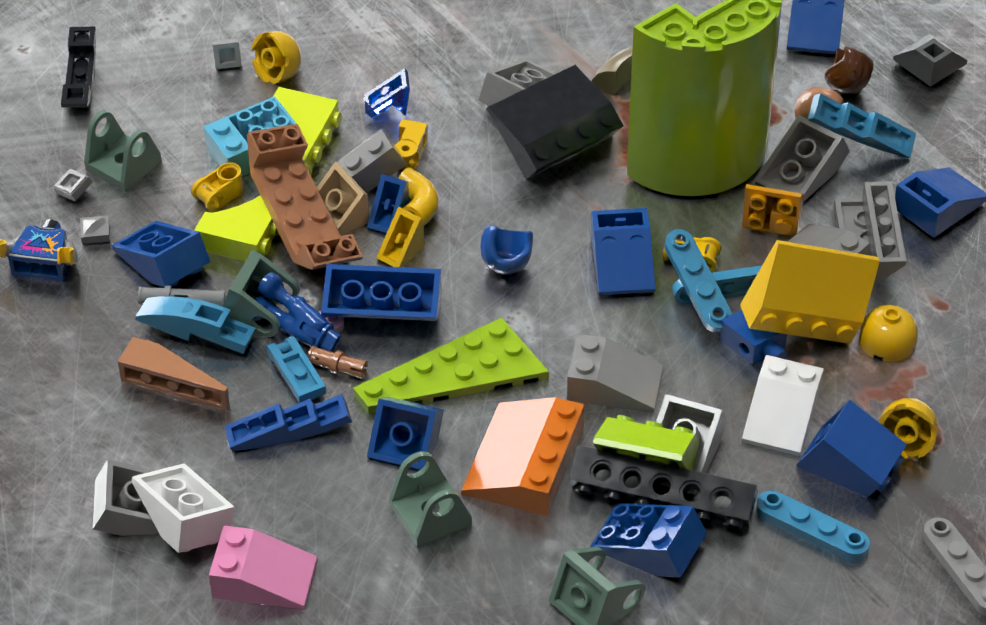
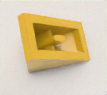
[376,207,424,267]

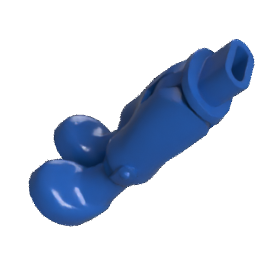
[254,272,342,352]

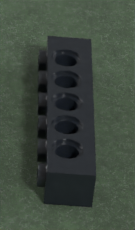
[569,445,758,529]

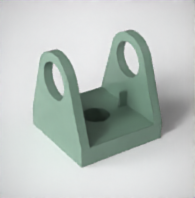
[84,110,162,192]
[223,250,300,337]
[389,451,472,548]
[548,547,646,625]

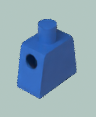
[720,310,788,364]

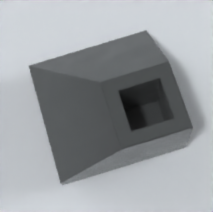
[893,34,968,87]

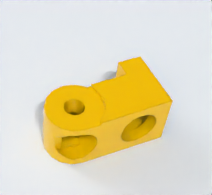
[395,119,428,171]

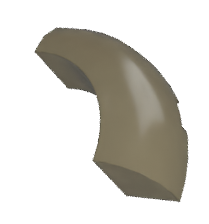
[591,46,633,95]

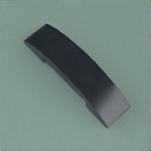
[61,26,96,108]

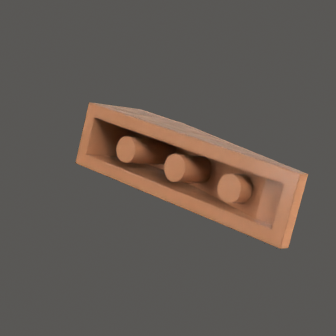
[118,337,230,411]

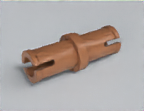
[308,346,368,379]

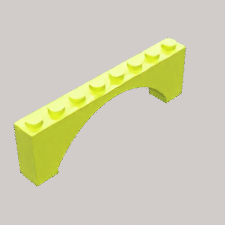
[194,87,342,262]

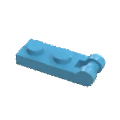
[266,335,326,403]

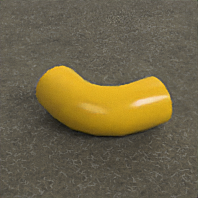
[398,168,439,226]

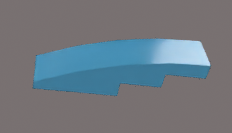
[807,93,916,159]

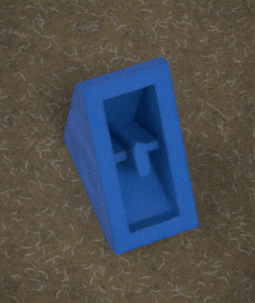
[367,174,409,233]

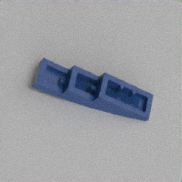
[225,394,352,451]

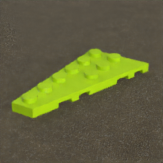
[353,317,549,414]

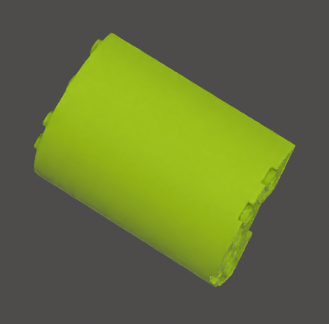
[627,0,782,196]

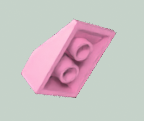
[209,526,317,610]

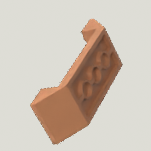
[247,124,363,270]

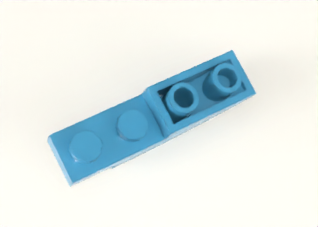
[135,296,256,354]

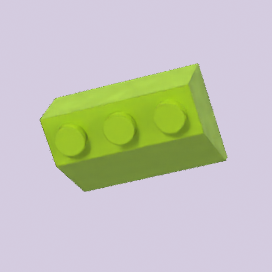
[593,415,700,471]

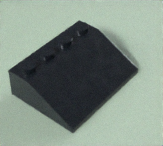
[487,64,624,179]

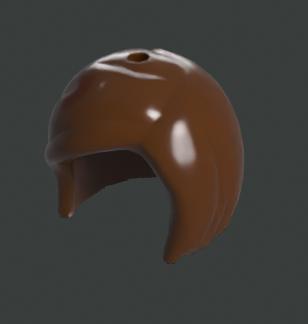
[824,46,874,95]

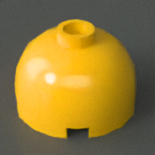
[251,31,301,84]
[859,305,918,362]
[878,398,938,459]

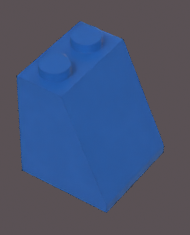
[796,400,907,498]

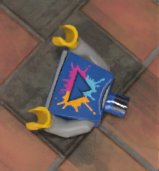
[0,219,79,281]

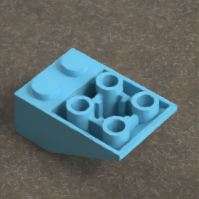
[203,96,300,177]

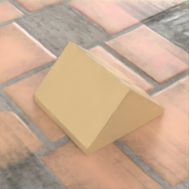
[317,162,369,236]

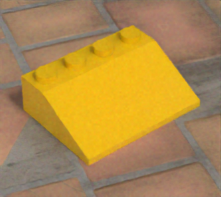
[740,240,880,344]

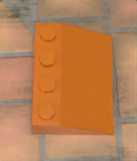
[461,397,584,516]

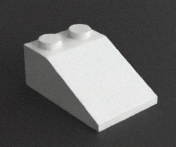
[742,355,824,456]
[132,464,234,553]

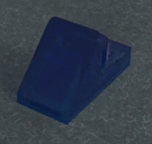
[364,68,410,118]

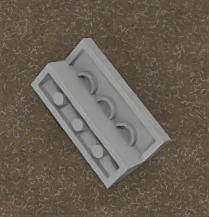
[834,181,907,285]

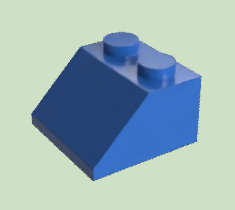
[367,397,444,470]

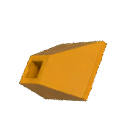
[742,184,804,236]

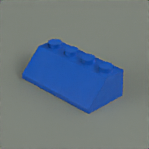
[321,264,442,321]

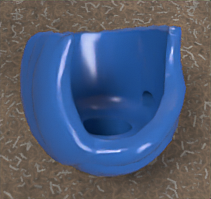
[480,225,533,275]

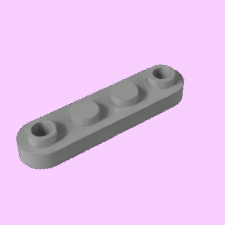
[923,518,986,616]

